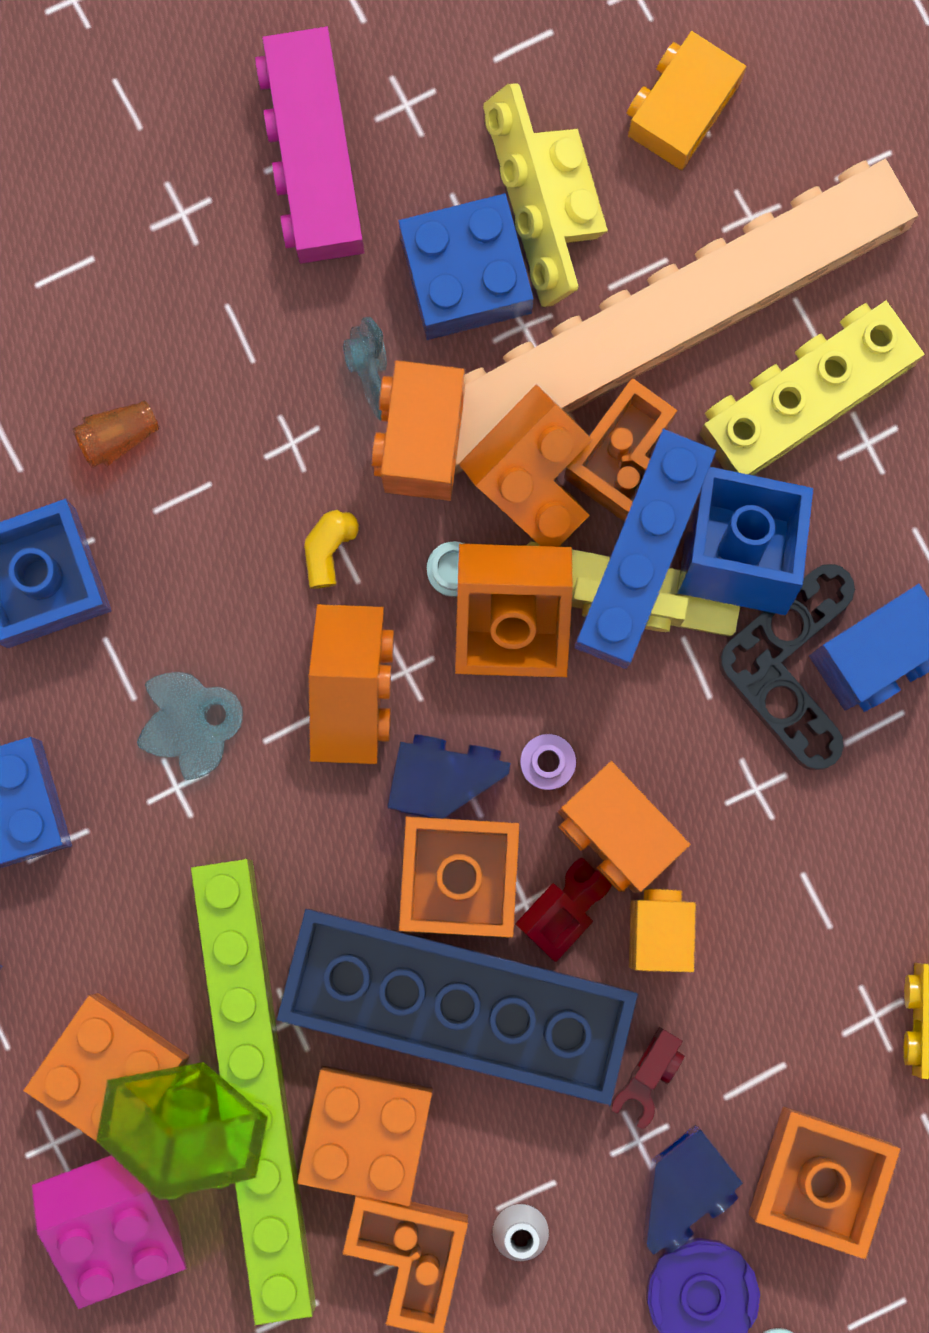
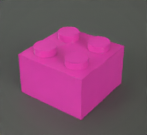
[32,1145,186,1309]

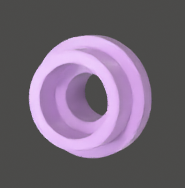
[520,734,576,790]

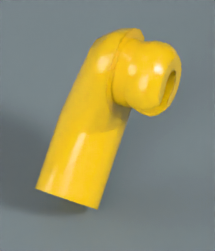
[304,510,359,589]

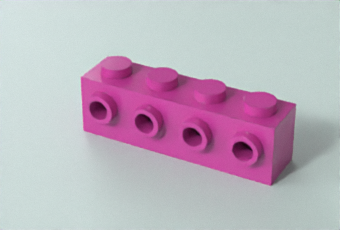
[255,26,365,264]

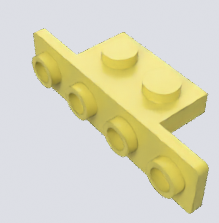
[483,83,608,307]
[527,542,740,637]

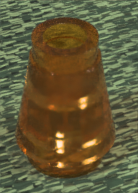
[72,400,159,468]

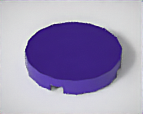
[646,1238,760,1333]

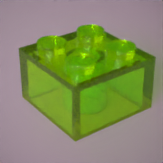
[96,1062,268,1200]

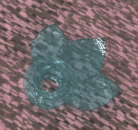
[343,317,387,421]
[137,672,243,780]

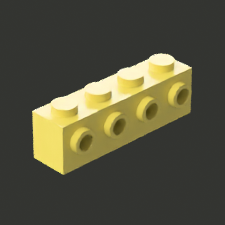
[699,300,924,476]

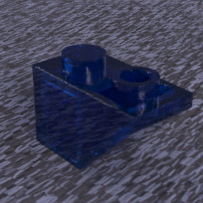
[387,734,511,819]
[643,1124,743,1255]

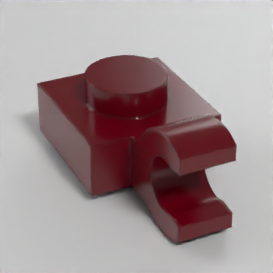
[515,857,612,962]
[610,1026,685,1130]

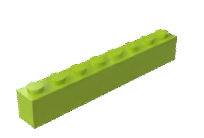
[191,859,316,1325]

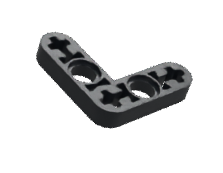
[719,564,855,771]

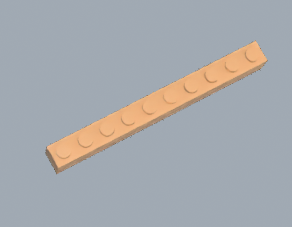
[455,158,918,475]

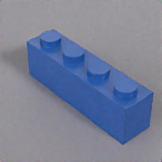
[574,429,716,669]

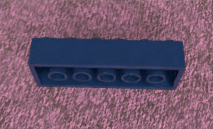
[277,909,638,1106]

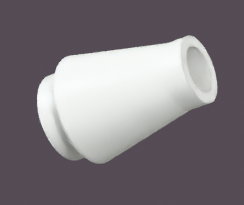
[493,1204,549,1261]

